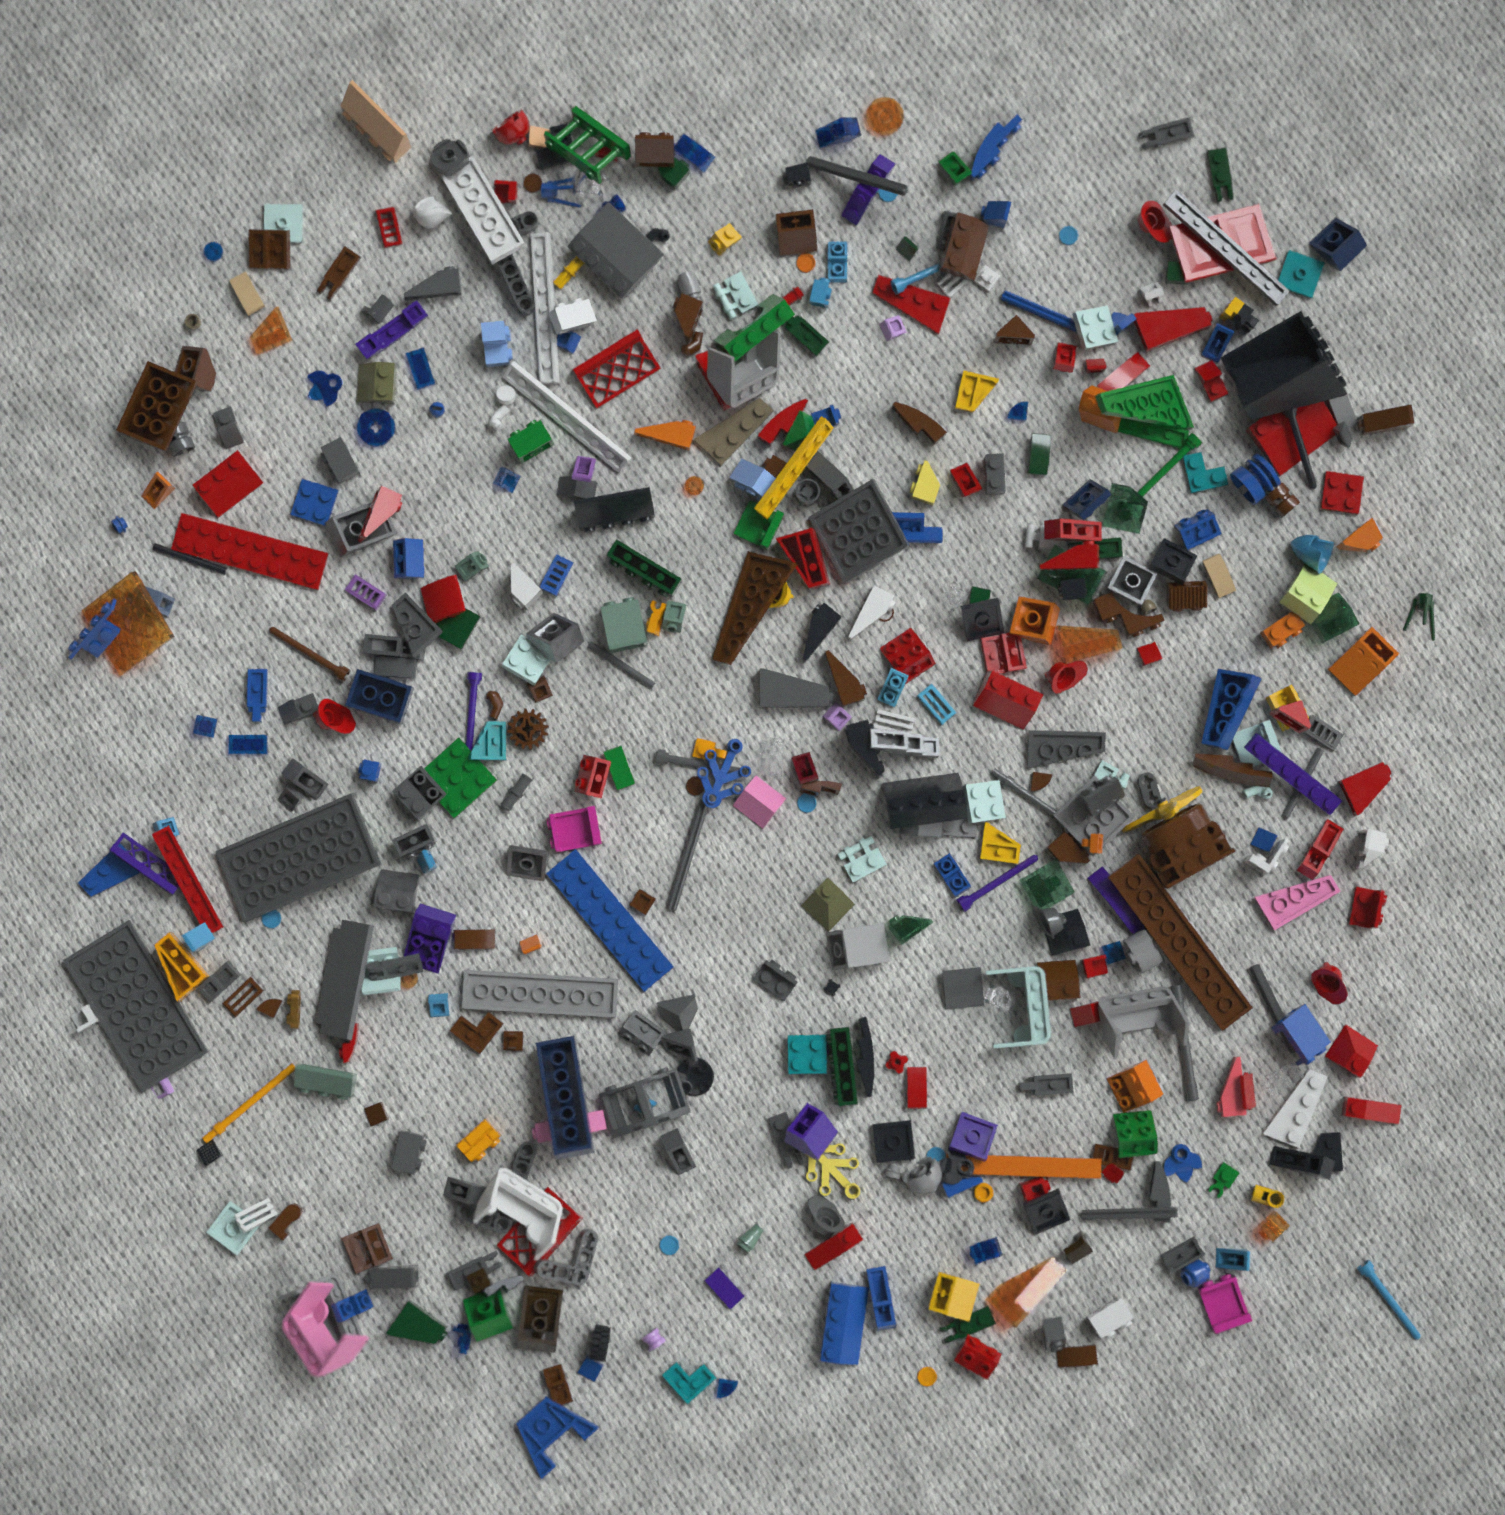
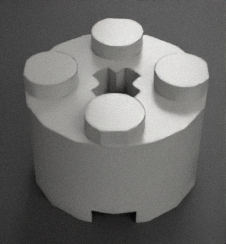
[1120,930,1163,975]

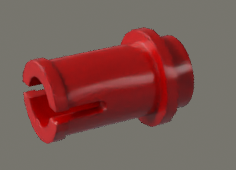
[782,286,804,306]

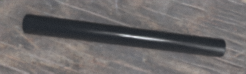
[153,543,227,575]

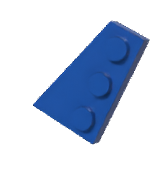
[78,843,140,897]

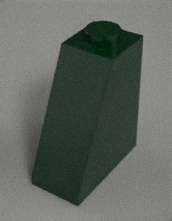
[386,1300,448,1344]

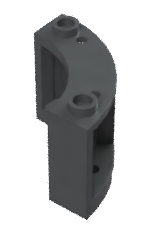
[599,1067,691,1138]

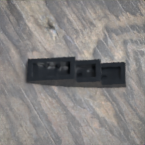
[856,1016,874,1098]

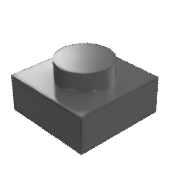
[278,784,304,811]

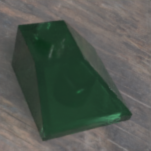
[1102,483,1148,534]
[887,915,933,945]

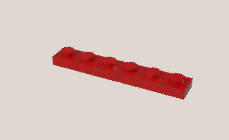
[151,825,224,933]

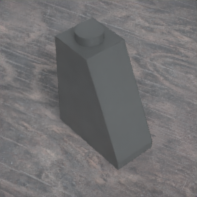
[806,451,854,500]
[367,1264,419,1289]

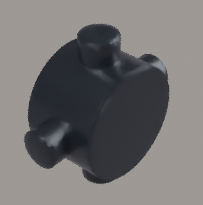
[824,979,841,996]

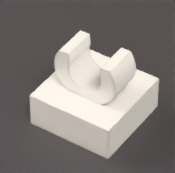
[974,265,1000,292]
[1140,282,1164,306]

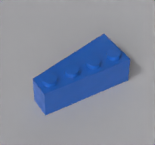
[1201,669,1262,750]

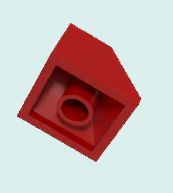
[1325,1024,1378,1078]

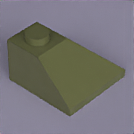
[801,878,855,932]

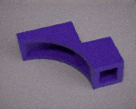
[841,154,896,226]

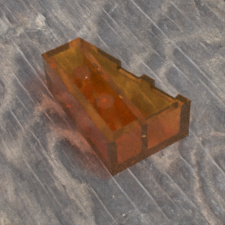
[1056,625,1123,664]

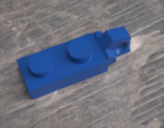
[247,669,268,722]

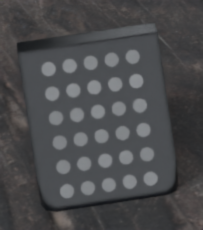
[197,1139,223,1166]

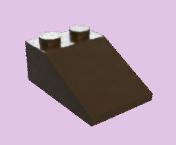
[517,1285,563,1353]

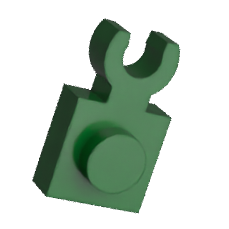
[1208,1162,1240,1198]

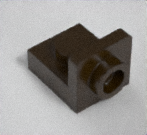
[467,1268,494,1294]

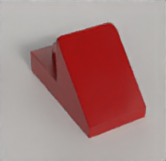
[1053,342,1077,373]
[1195,360,1228,402]
[950,463,982,497]

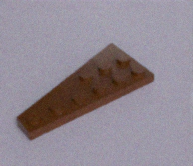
[712,551,797,665]

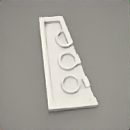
[1263,1069,1328,1148]

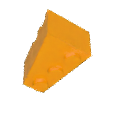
[154,932,210,1002]

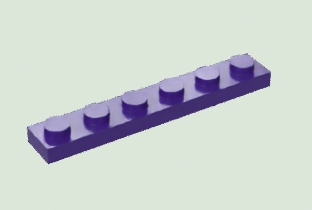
[1244,733,1342,815]

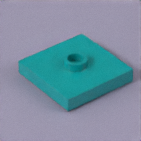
[1278,250,1325,299]

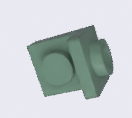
[455,551,489,581]
[662,601,686,633]

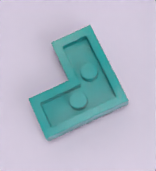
[1183,452,1229,493]
[662,1361,717,1404]

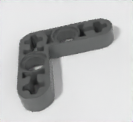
[534,1229,598,1285]

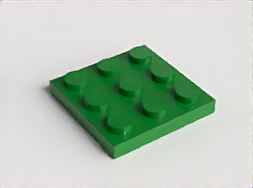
[424,737,497,819]

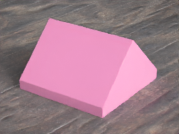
[733,776,786,829]

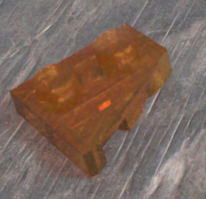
[250,306,293,355]

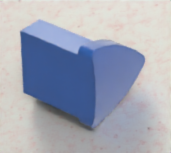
[1111,312,1137,336]

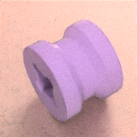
[641,1328,666,1352]

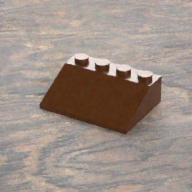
[116,361,198,451]

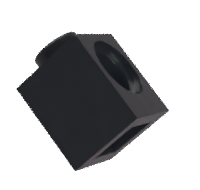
[1058,578,1087,601]

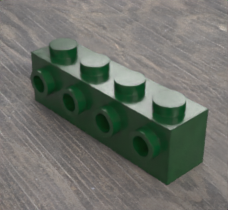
[606,539,682,598]
[826,1027,858,1106]

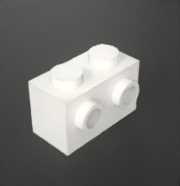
[549,298,596,335]
[1087,1296,1134,1339]

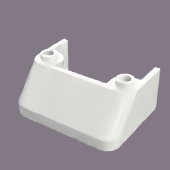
[473,1168,562,1260]

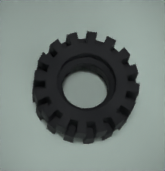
[590,1324,611,1362]

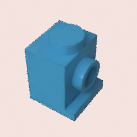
[809,278,832,308]

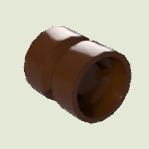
[1264,482,1300,518]

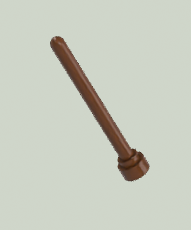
[269,627,351,683]

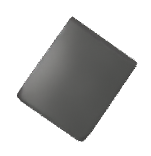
[1333,421,1352,448]

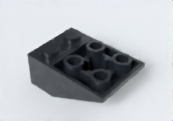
[845,720,885,778]

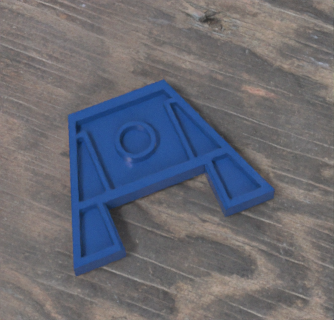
[516,1397,599,1479]

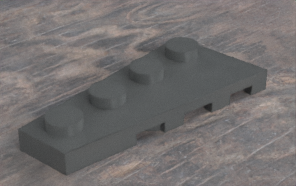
[1027,730,1106,769]

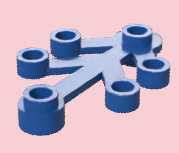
[696,739,751,808]

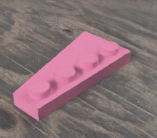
[1254,875,1341,930]

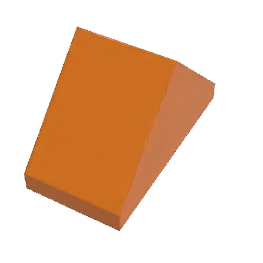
[141,472,176,509]

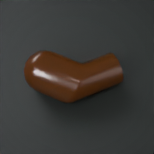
[681,331,703,356]

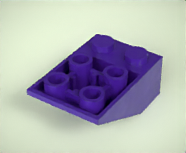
[404,903,457,974]

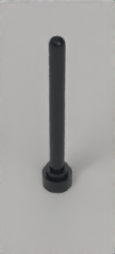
[1282,408,1317,489]

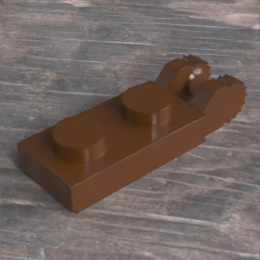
[317,246,361,300]

